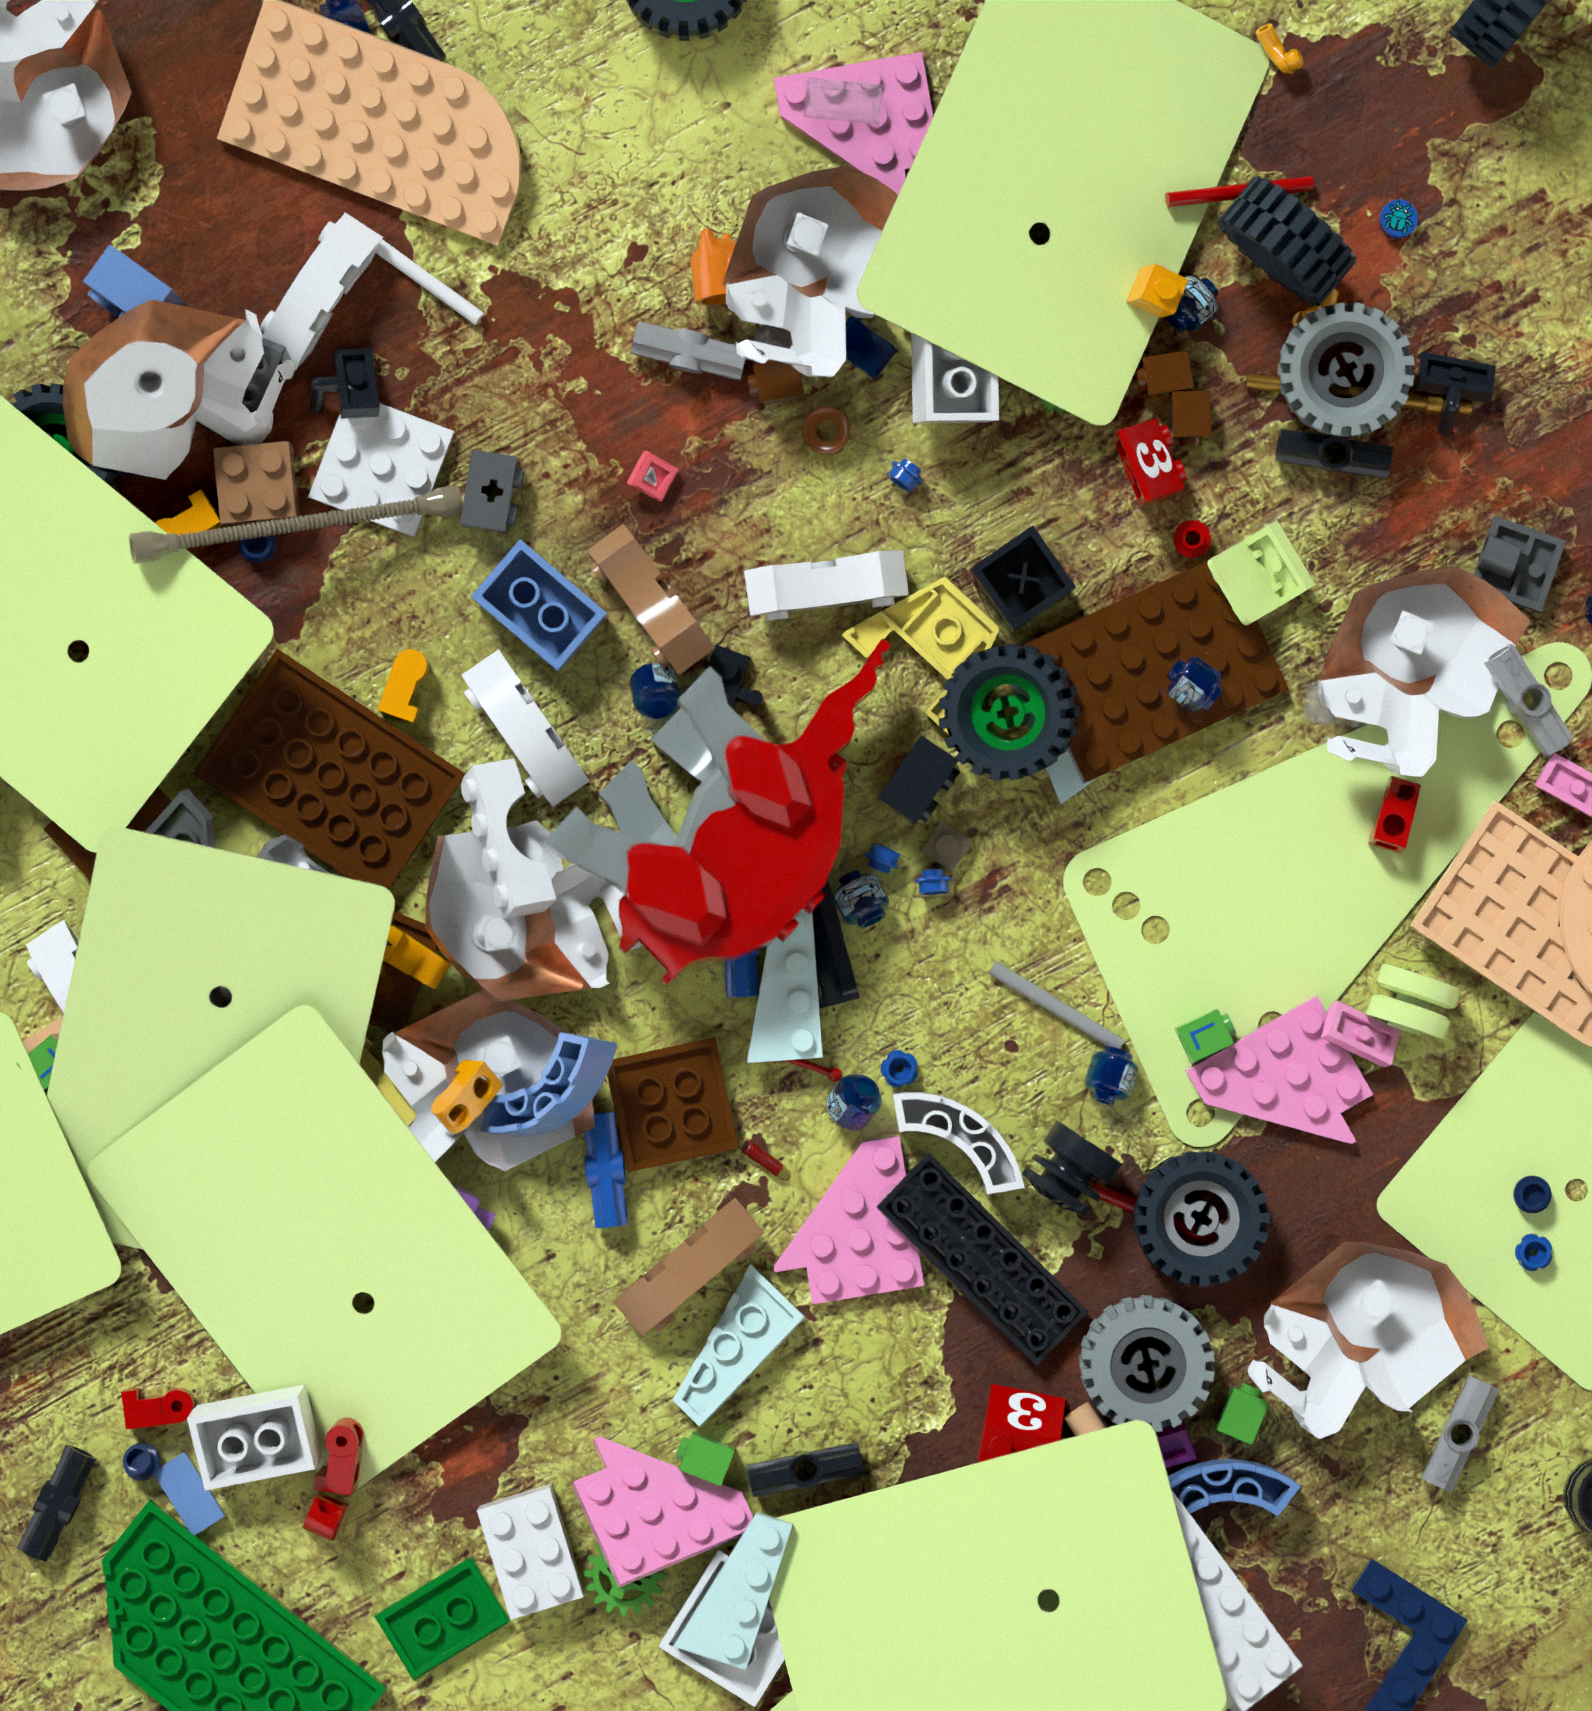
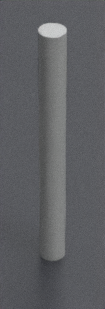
[988,961,1125,1052]

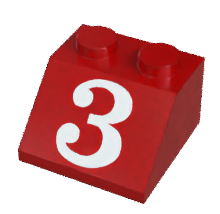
[1113,418,1188,508]
[977,1383,1066,1462]

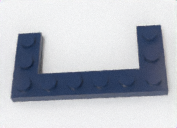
[1350,1557,1468,1711]

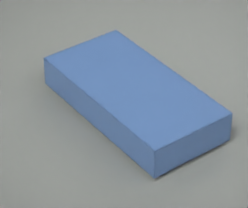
[154,1451,226,1535]

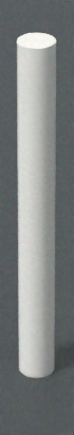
[376,239,484,325]

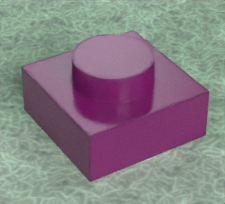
[1155,1421,1197,1468]

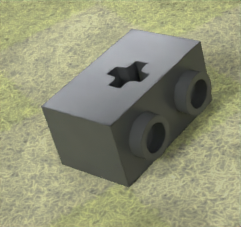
[460,449,524,534]

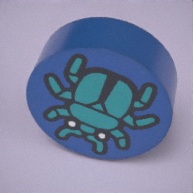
[1379,199,1418,239]

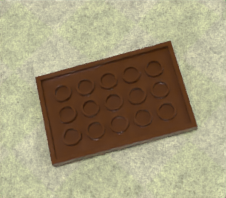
[1020,561,1289,784]
[193,649,466,890]

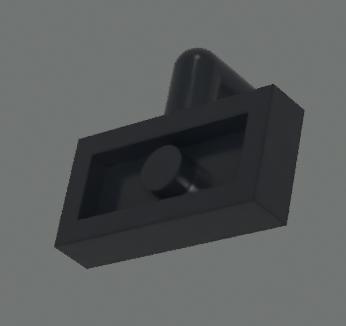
[309,348,380,419]
[1416,352,1496,436]
[706,644,763,709]

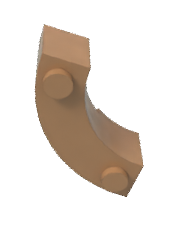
[587,524,715,675]
[613,1198,764,1336]

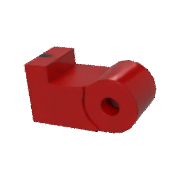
[1368,776,1421,853]
[121,1387,196,1430]
[314,1418,364,1496]
[302,1491,349,1541]

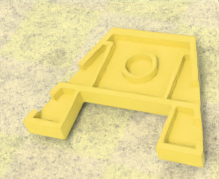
[842,576,1001,735]

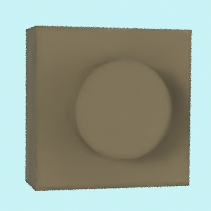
[920,820,973,872]

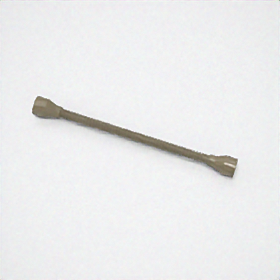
[129,485,463,564]

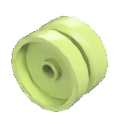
[1365,964,1461,1040]

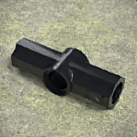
[368,0,447,61]
[1275,429,1393,479]
[747,1442,865,1497]
[17,1444,97,1562]

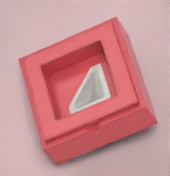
[626,450,679,502]

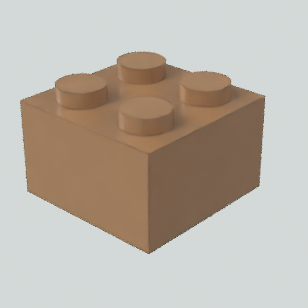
[213,441,300,527]

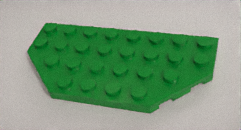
[102,1499,388,1711]

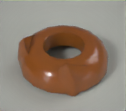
[802,406,850,454]

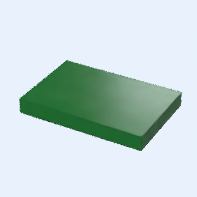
[374,1556,511,1681]

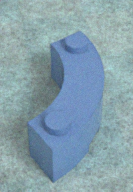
[480,1032,617,1136]
[1168,1459,1301,1516]

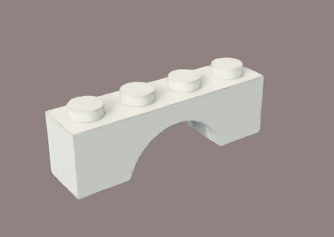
[461,758,556,919]

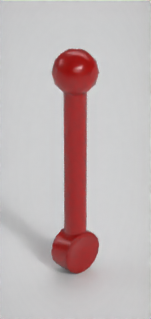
[784,1059,842,1082]

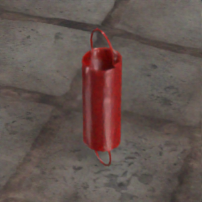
[738,1138,791,1180]

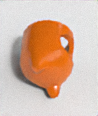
[690,228,737,306]

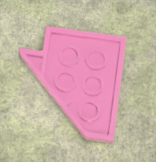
[774,52,933,195]
[1185,996,1373,1144]
[774,1136,924,1304]
[572,1437,753,1588]

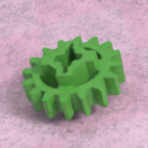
[584,1543,667,1616]

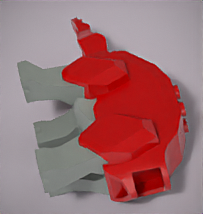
[545,639,891,987]

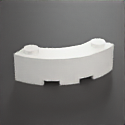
[260,213,383,371]
[744,550,909,622]
[462,649,589,807]
[26,920,79,1013]
[892,1092,1025,1194]

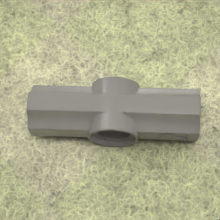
[631,321,746,381]
[1483,644,1573,756]
[1421,1375,1499,1493]

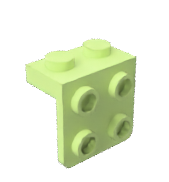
[1208,520,1316,625]

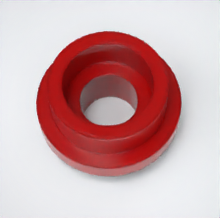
[1173,520,1211,558]

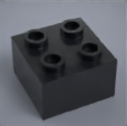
[969,525,1076,633]
[877,735,960,826]

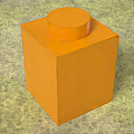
[1126,263,1188,318]

